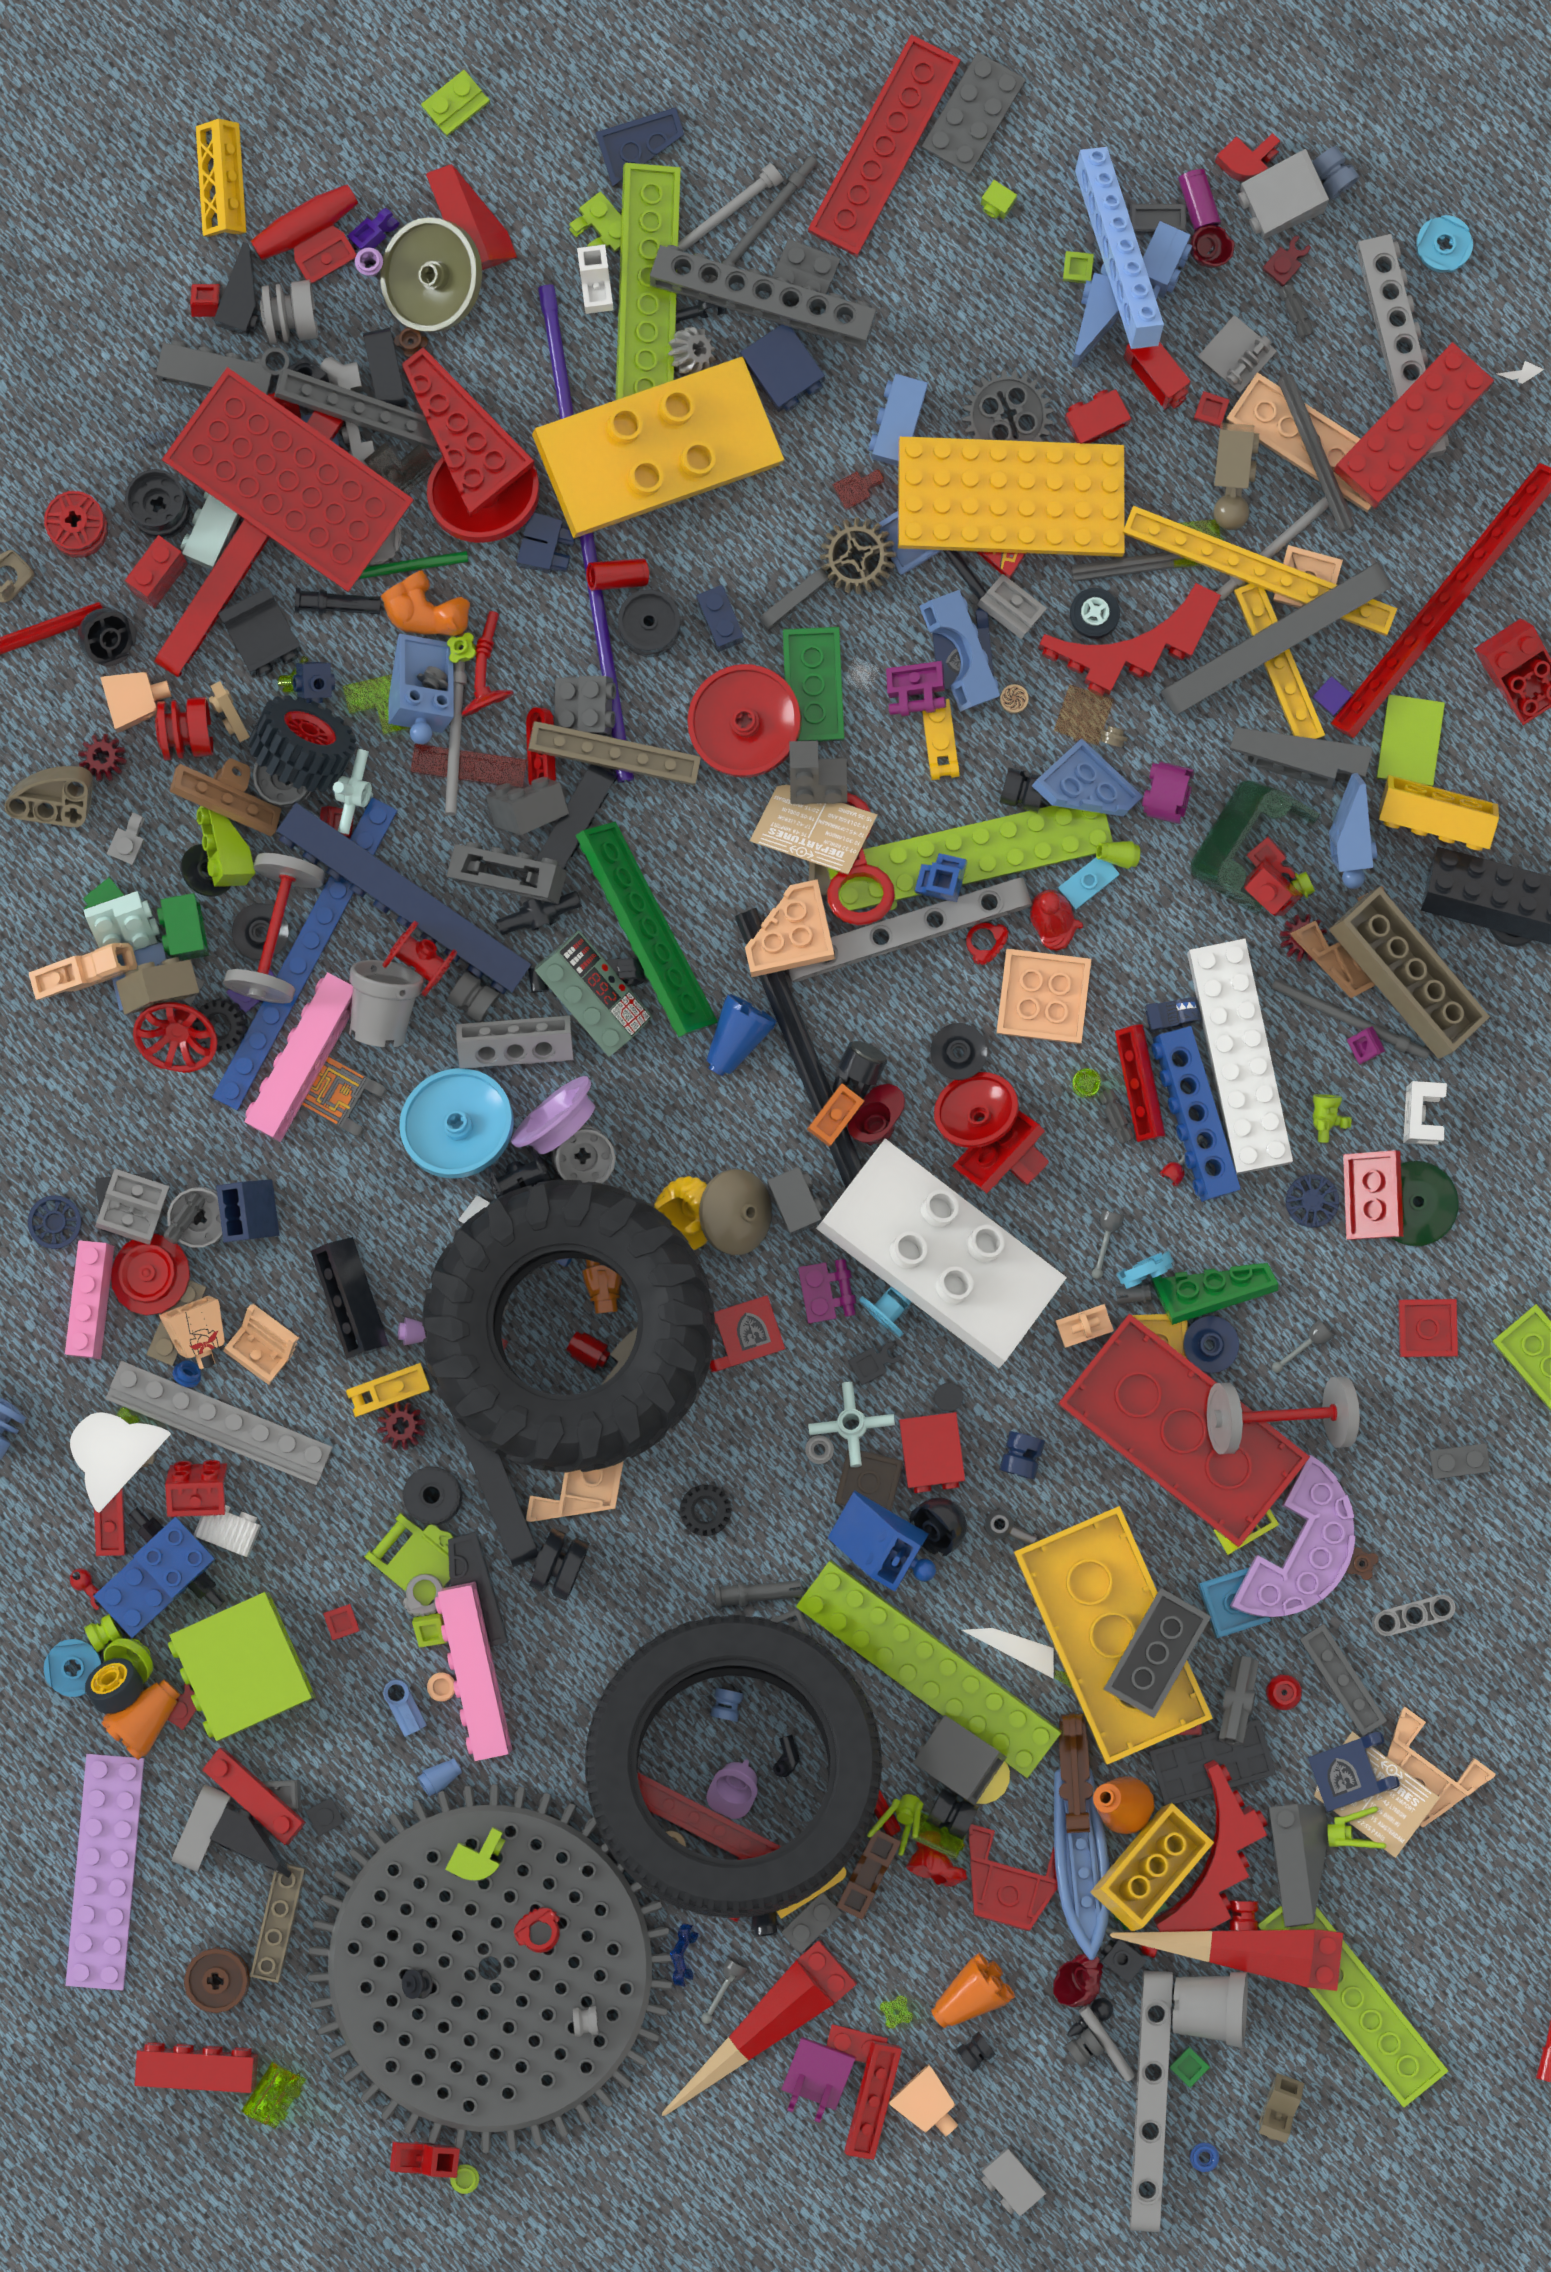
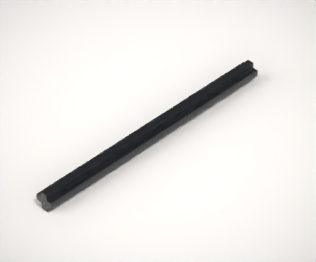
[735,908,863,1189]

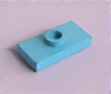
[1058,857,1120,910]

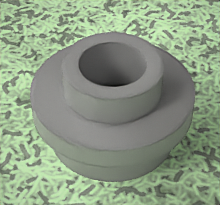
[805,1435,834,1464]

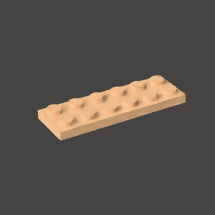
[1226,372,1371,512]

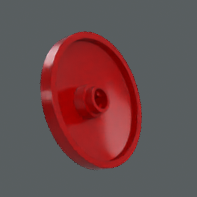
[427,457,540,543]
[688,664,801,778]

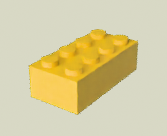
[1379,775,1499,851]
[1090,1803,1214,1931]

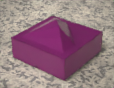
[1346,1026,1385,1065]

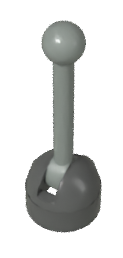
[1092,1210,1124,1279]
[1272,1319,1333,1373]
[701,1957,748,2024]

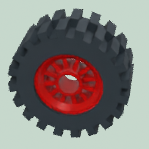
[248,695,357,792]

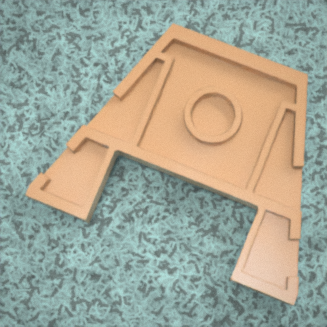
[526,1461,624,1522]
[1387,1707,1496,1827]

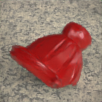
[1030,889,1083,951]
[906,1834,967,1887]

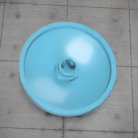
[400,1068,514,1179]

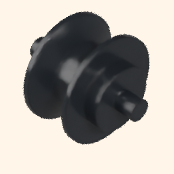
[402,1969,433,1999]

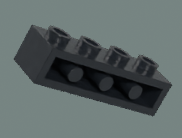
[311,1237,389,1359]

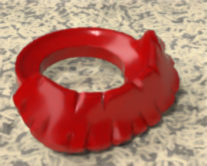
[966,922,1009,965]
[514,1908,560,1953]

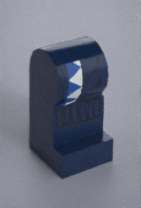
[1145,997,1202,1032]

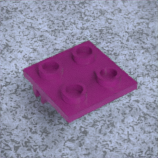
[781,2037,856,2123]

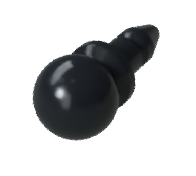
[1068,1998,1114,2037]

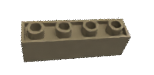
[250,1863,307,1983]

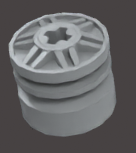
[260,279,318,345]
[550,1124,616,1184]
[167,1187,223,1248]

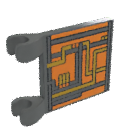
[301,1056,387,1138]

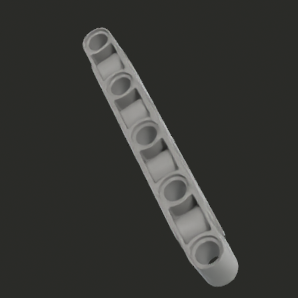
[788,878,1033,982]
[1130,1970,1173,2232]

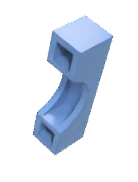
[919,590,1000,712]

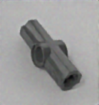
[1219,1656,1259,1746]

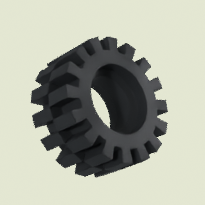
[192,998,248,1052]
[680,1484,731,1536]

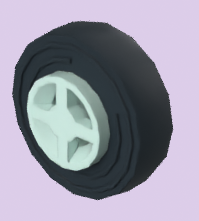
[1069,588,1120,639]

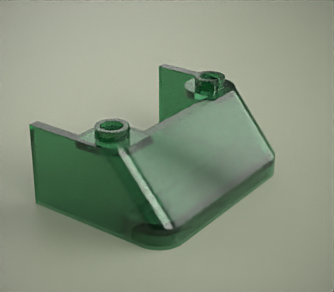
[1190,780,1320,916]

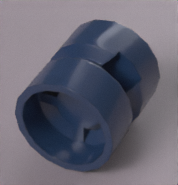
[999,1431,1045,1480]

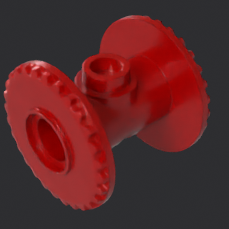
[382,921,457,996]

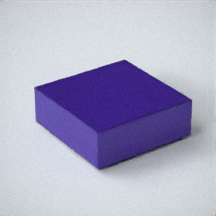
[1312,676,1352,716]

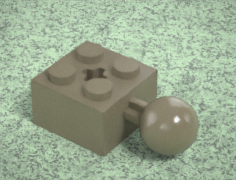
[1213,422,1259,530]

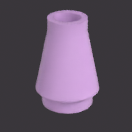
[355,248,383,277]

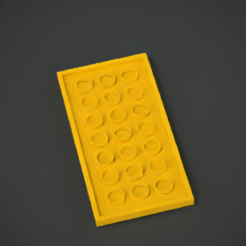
[898,436,1125,557]

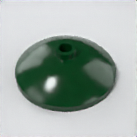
[1391,1161,1459,1246]

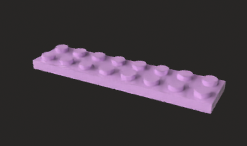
[65,1754,145,1990]

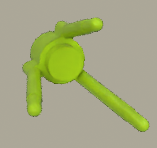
[867,1794,924,1856]
[1328,1806,1386,1849]

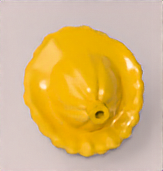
[654,1176,708,1250]

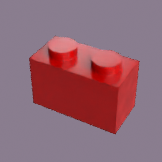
[1064,389,1131,444]

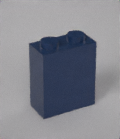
[740,325,825,412]
[216,1179,280,1243]

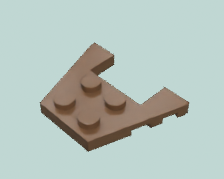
[1290,886,1384,998]

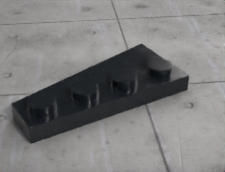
[448,1531,509,1647]

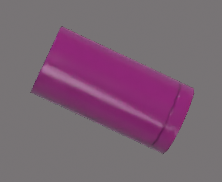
[1178,169,1221,232]

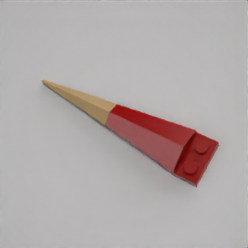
[1110,1929,1343,1991]
[662,1939,857,2116]

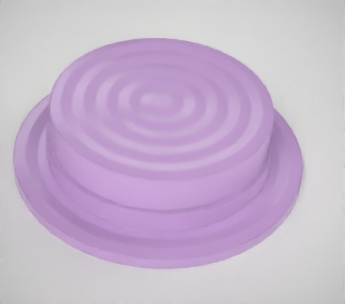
[511,1076,595,1154]

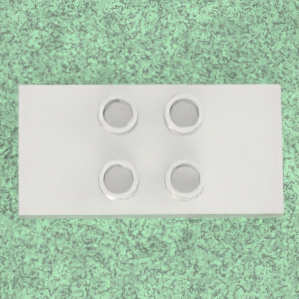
[816,1139,1067,1368]

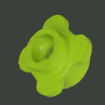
[447,632,476,663]

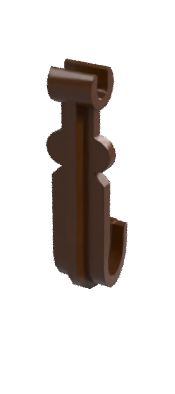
[1059,1712,1093,1833]

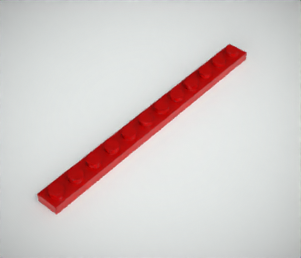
[1331,463,1551,739]

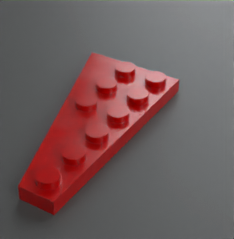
[402,347,534,518]

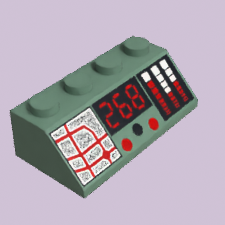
[535,930,653,1057]

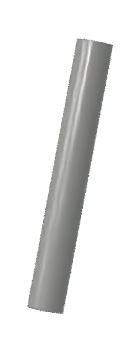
[1079,2005,1135,2082]

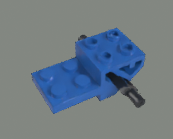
[93,1507,225,1638]

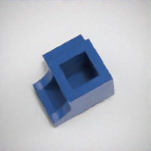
[915,853,967,902]

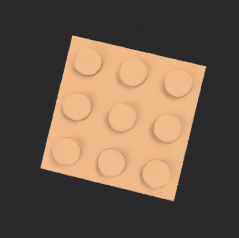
[996,949,1091,1044]

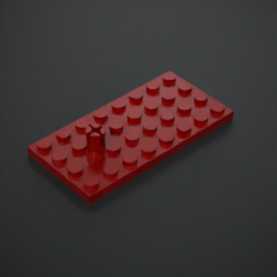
[162,367,414,593]

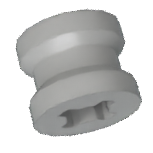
[573,2006,599,2037]

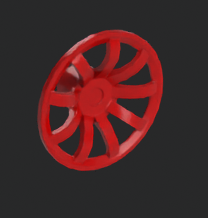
[133,1002,218,1073]

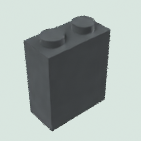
[913,1715,1007,1805]

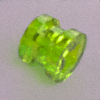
[1072,1068,1101,1098]

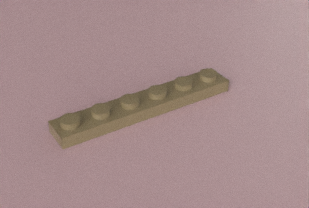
[528,721,701,786]

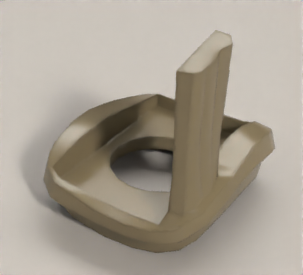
[0,550,34,603]

